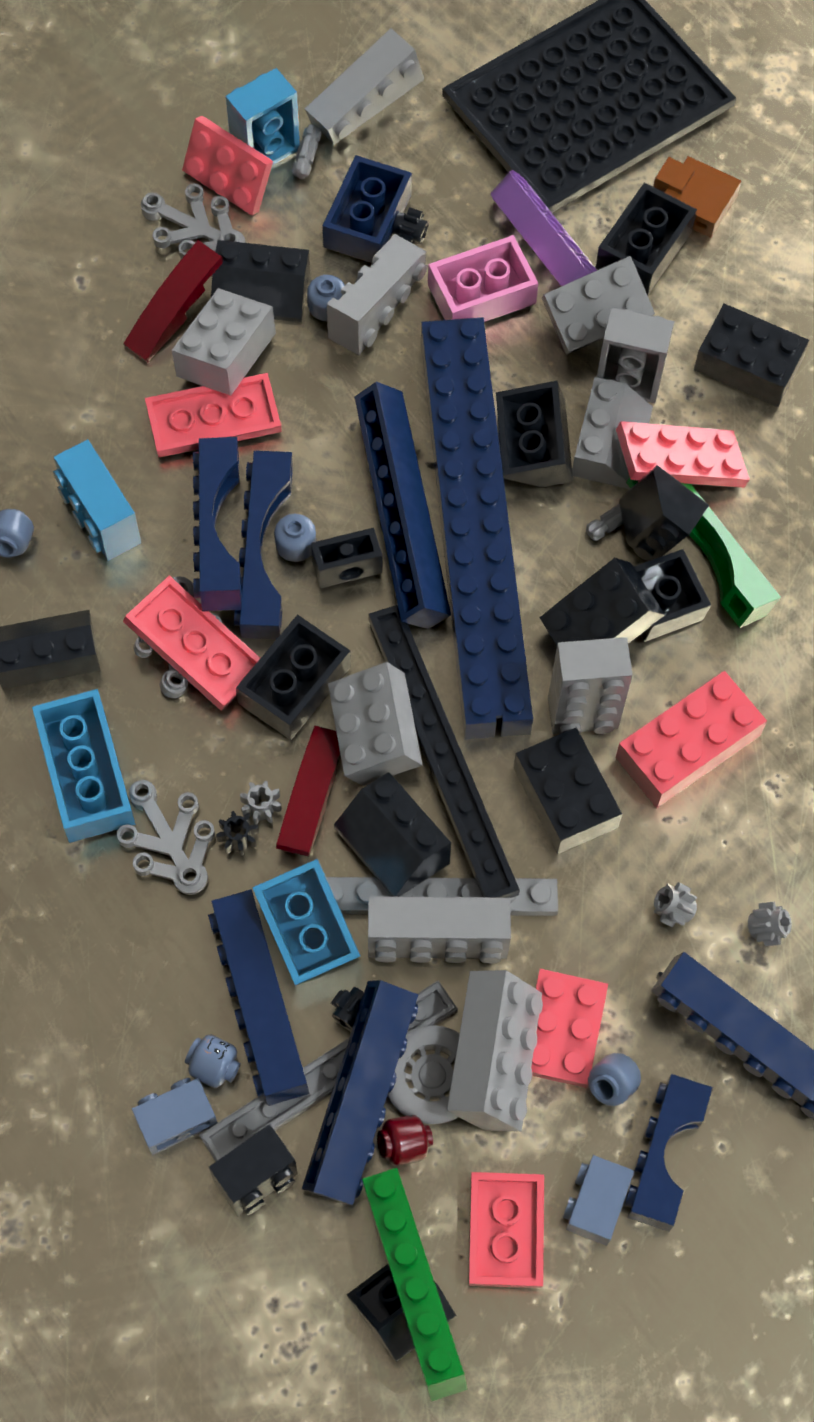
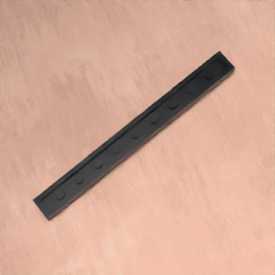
[368,605,520,898]

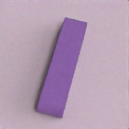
[490,170,597,286]

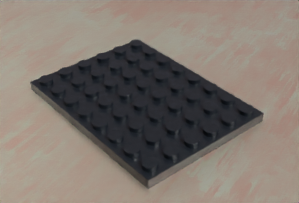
[442,0,736,213]

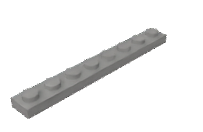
[326,877,558,916]

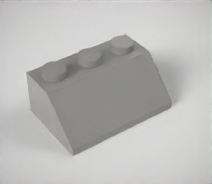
[572,377,653,489]

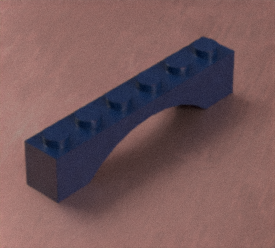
[193,437,242,611]
[234,450,293,640]

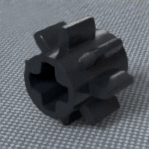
[392,207,429,244]
[216,811,259,856]
[331,987,364,1031]

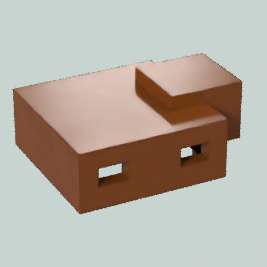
[653,156,741,238]

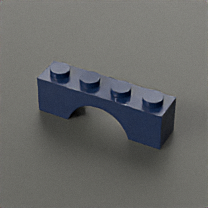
[624,1074,713,1232]

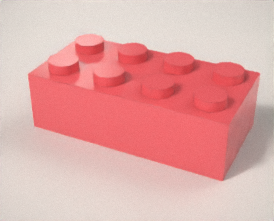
[615,670,767,808]

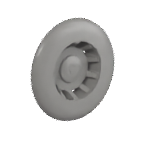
[387,1025,460,1124]

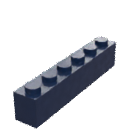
[208,889,310,1106]
[651,952,814,1120]
[301,980,419,1205]

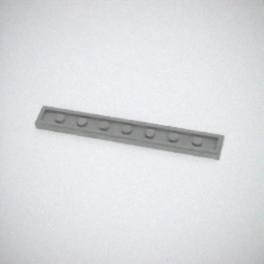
[199,981,458,1162]

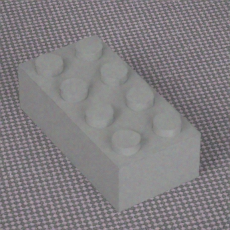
[548,637,633,734]
[368,896,511,963]
[447,970,543,1132]

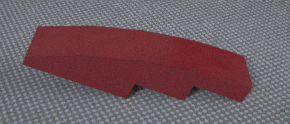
[123,240,223,363]
[276,725,341,857]

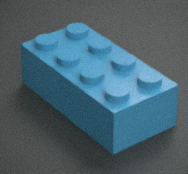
[32,689,135,843]

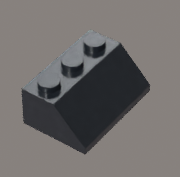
[211,240,310,322]
[496,381,573,487]
[619,465,709,561]
[0,610,101,690]
[334,772,451,897]

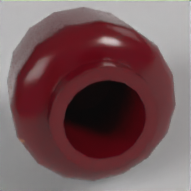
[377,1115,433,1166]

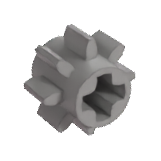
[240,780,282,825]
[654,882,697,927]
[748,902,792,946]

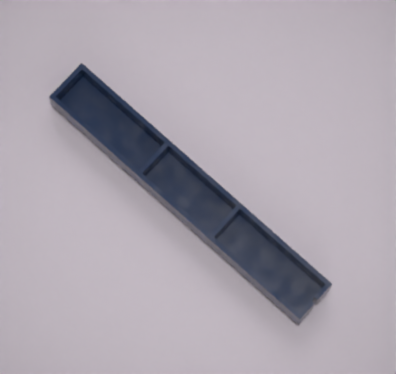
[421,317,533,740]

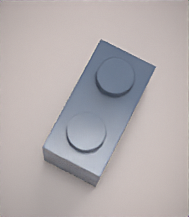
[132,1078,218,1155]
[563,1155,634,1246]

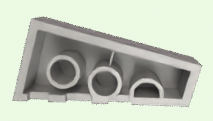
[305,28,425,144]
[327,234,427,355]

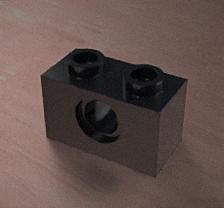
[311,527,383,589]

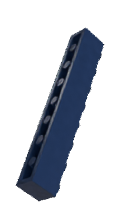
[354,382,451,629]

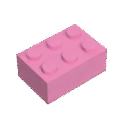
[428,235,538,322]

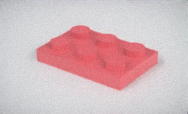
[182,116,273,215]
[531,969,608,1088]
[469,1172,544,1288]

